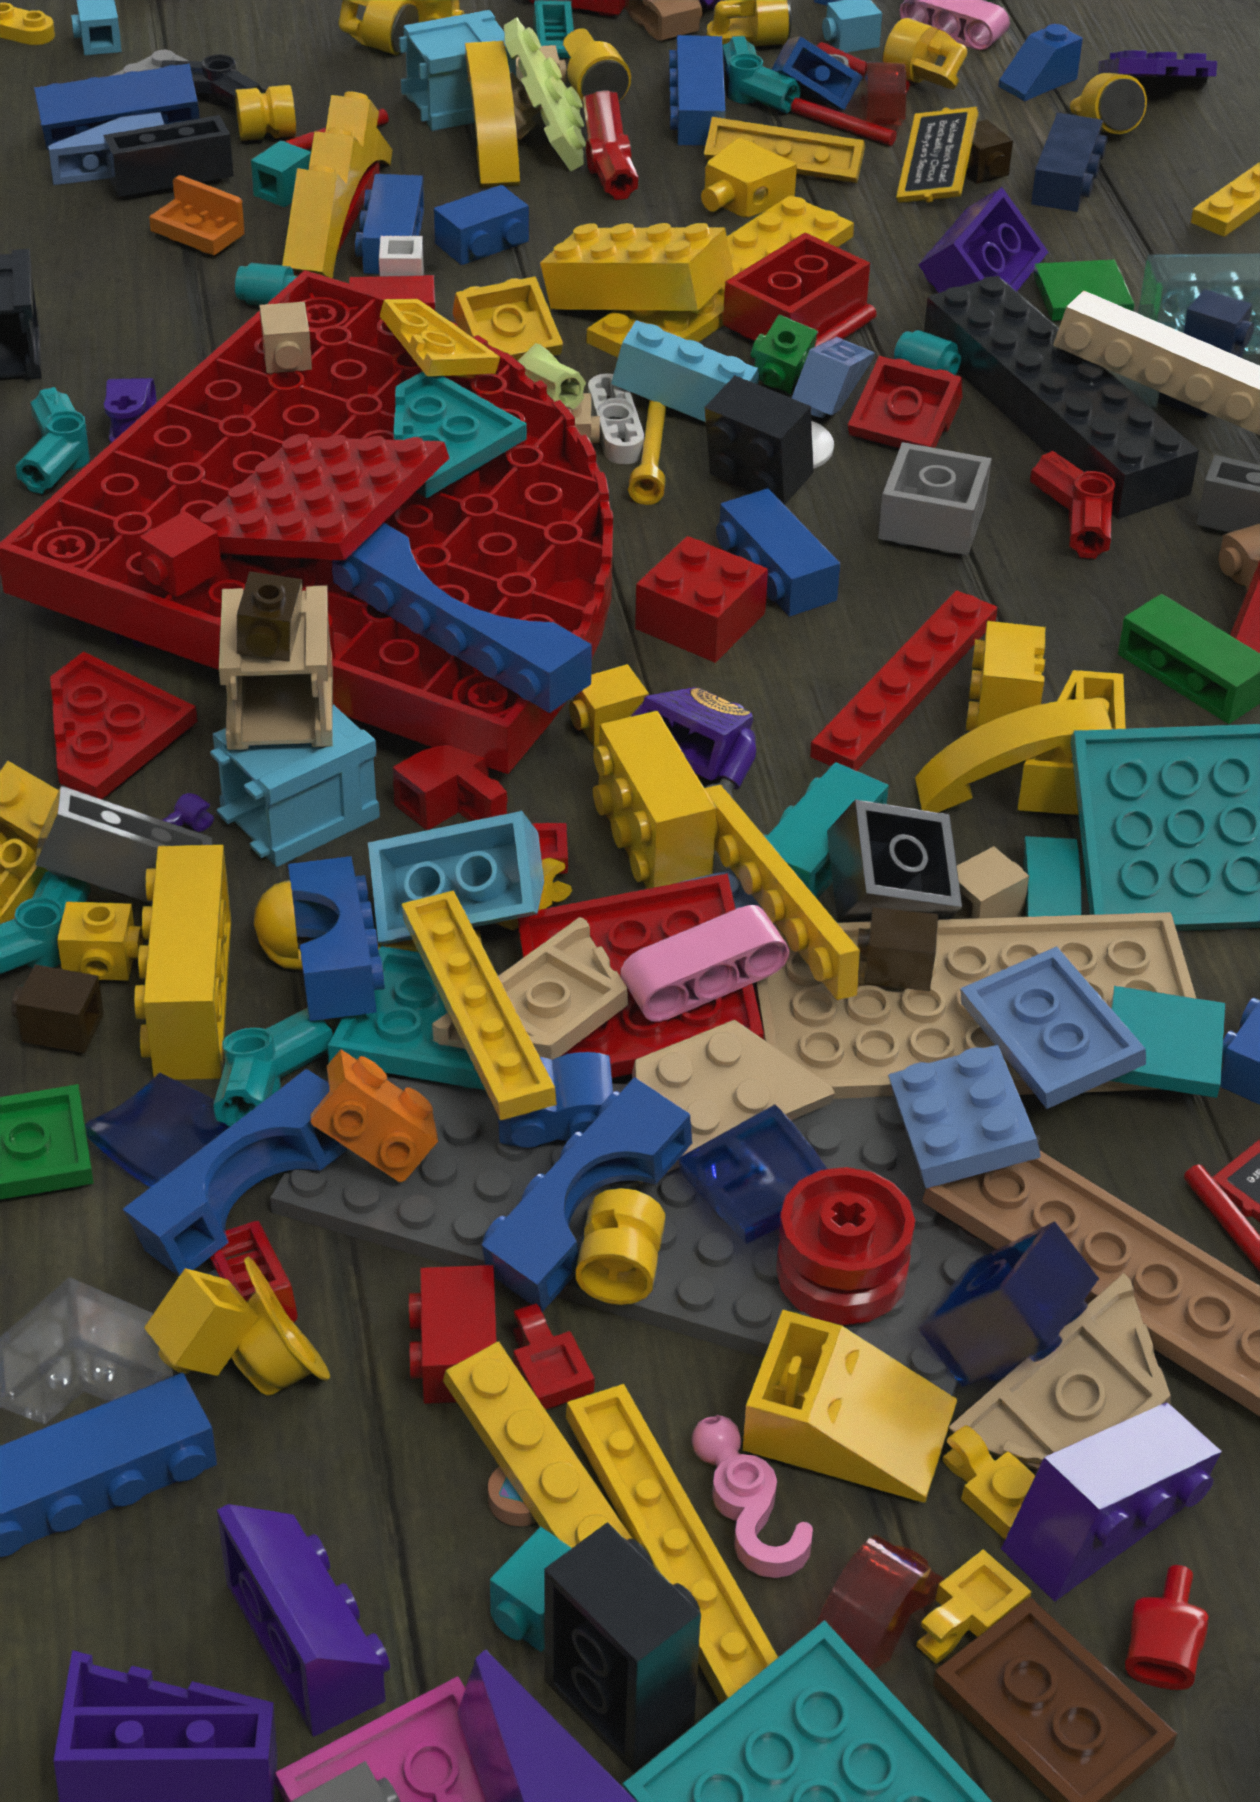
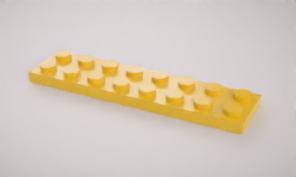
[587,195,854,358]

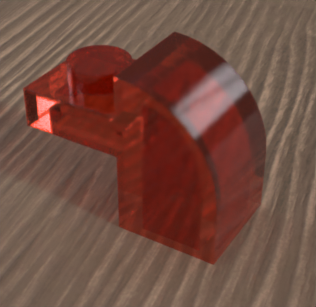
[861,62,906,125]
[814,1534,944,1671]

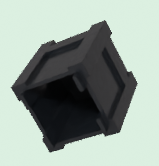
[0,249,42,380]

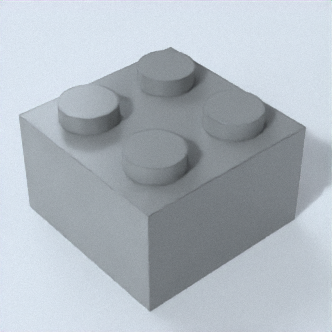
[878,442,992,555]

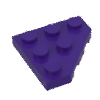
[1098,50,1217,77]

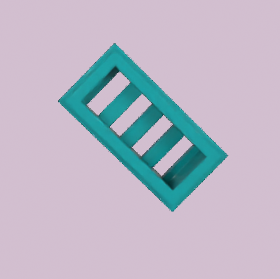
[533,0,574,58]

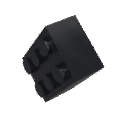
[544,1522,701,1773]

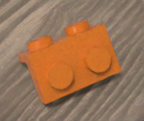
[149,175,245,255]
[310,1049,438,1182]

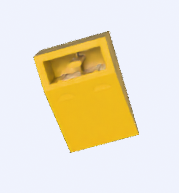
[0,761,59,924]
[743,1309,957,1503]

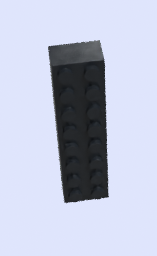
[924,276,1199,519]

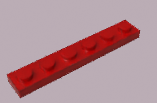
[810,590,998,771]

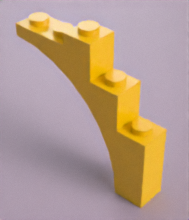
[282,92,393,278]

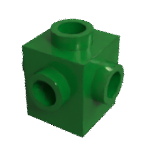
[750,314,818,394]

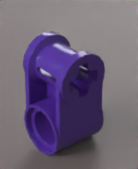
[104,378,156,444]

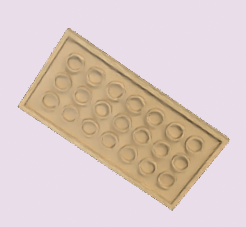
[753,912,1196,1099]

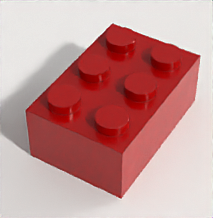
[723,232,870,341]

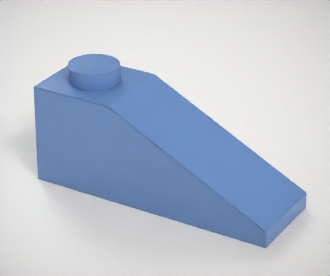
[48,112,164,185]
[792,337,875,418]

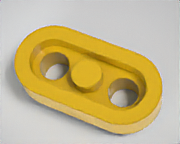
[0,3,55,45]

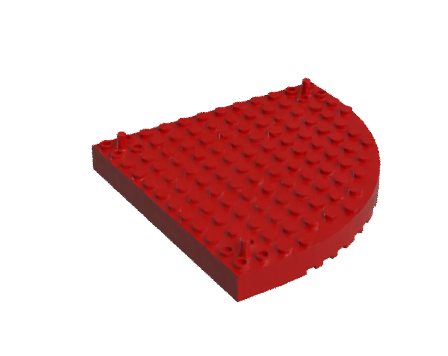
[0,270,613,774]

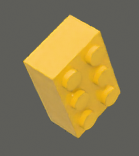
[593,711,716,889]

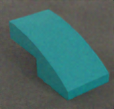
[1024,836,1081,917]

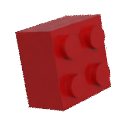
[635,536,768,663]

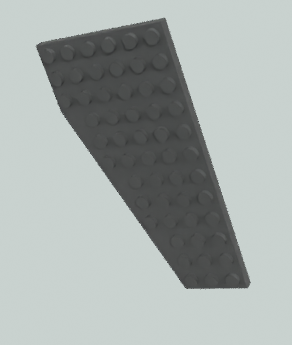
[270,1078,1040,1397]

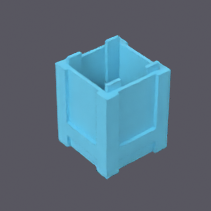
[399,10,517,131]
[210,704,380,867]

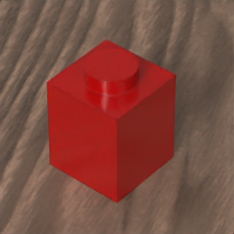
[140,511,222,597]

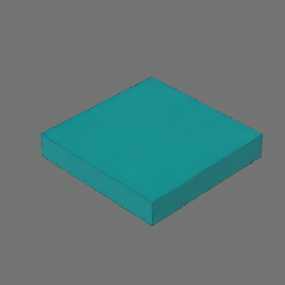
[1110,986,1225,1098]

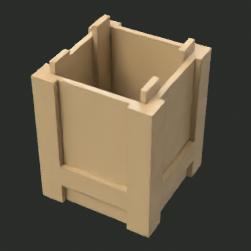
[219,586,333,750]

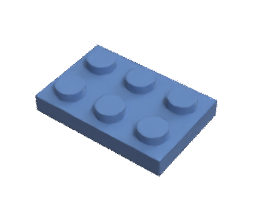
[960,946,1146,1109]
[888,1044,1041,1189]

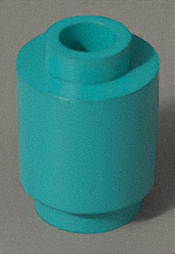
[235,263,298,306]
[894,330,961,375]

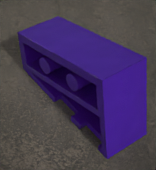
[1001,1402,1222,1602]
[54,1650,278,1802]

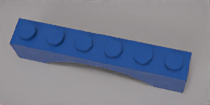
[332,523,592,713]

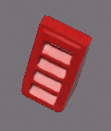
[208,1221,298,1323]

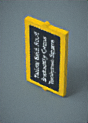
[896,107,978,203]

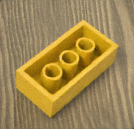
[540,223,734,311]
[135,845,232,1080]

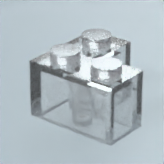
[0,1277,173,1425]

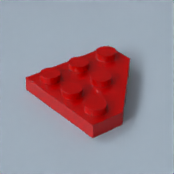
[50,651,198,800]

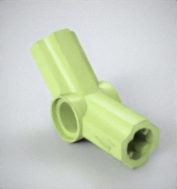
[518,343,586,409]

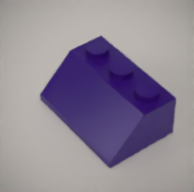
[918,187,1048,293]
[217,1504,390,1737]

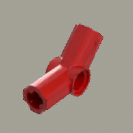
[583,91,638,200]
[1030,451,1115,559]

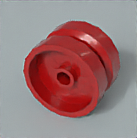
[776,1167,915,1325]

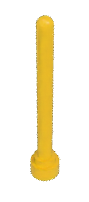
[628,400,666,505]

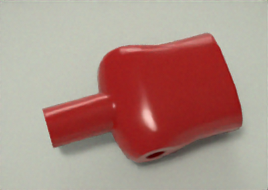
[1125,1565,1209,1690]

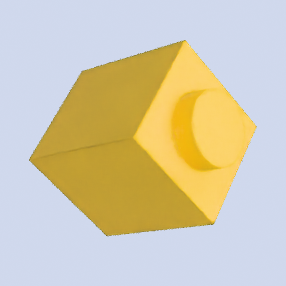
[569,664,649,747]
[144,1268,259,1376]

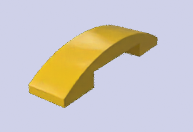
[465,41,520,188]
[915,699,1112,813]

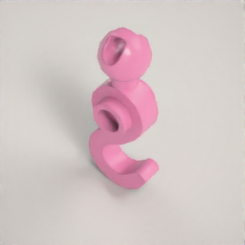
[691,1415,813,1578]

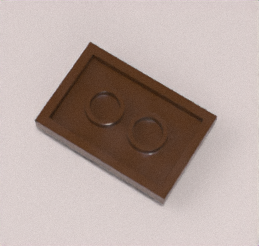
[933,1597,1177,1802]

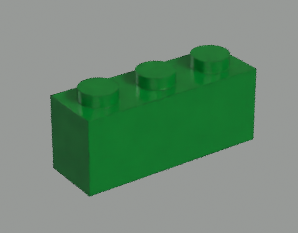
[1118,594,1260,724]

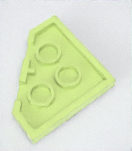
[504,17,586,172]

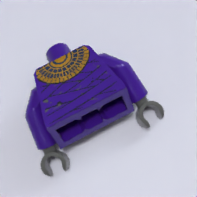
[630,687,756,798]

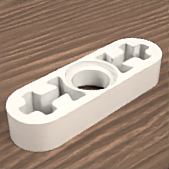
[588,374,644,464]

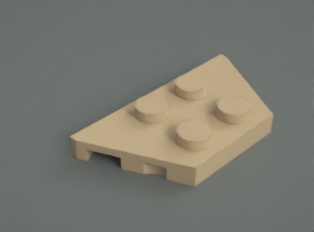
[432,917,628,1060]
[632,1020,835,1184]
[949,1273,1171,1471]

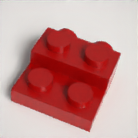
[848,356,963,448]

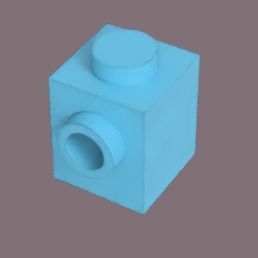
[71,0,122,55]
[822,0,882,53]

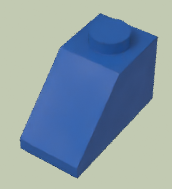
[998,24,1083,101]
[771,36,863,110]

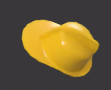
[231,1256,330,1395]

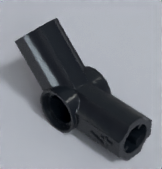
[161,54,267,109]

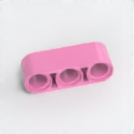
[900,0,1010,50]
[620,905,790,1022]

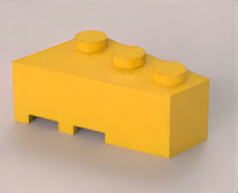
[966,621,1045,731]
[1017,670,1126,815]

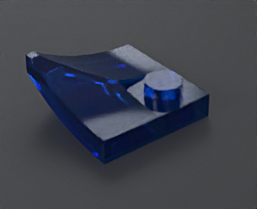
[85,1072,230,1188]
[679,1104,827,1244]

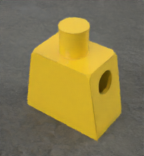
[701,137,797,218]

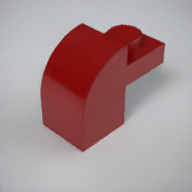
[393,745,508,830]

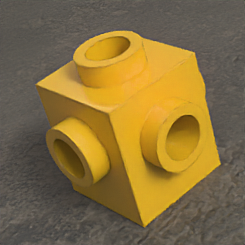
[57,902,144,981]

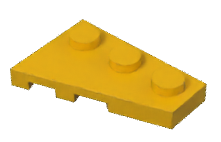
[380,299,500,379]

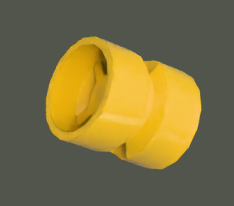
[235,85,296,141]
[576,1188,665,1305]

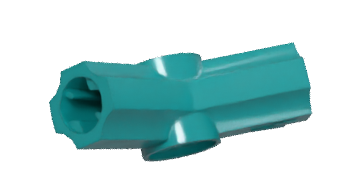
[722,36,801,113]
[16,387,90,494]
[0,871,91,974]
[214,1007,333,1127]

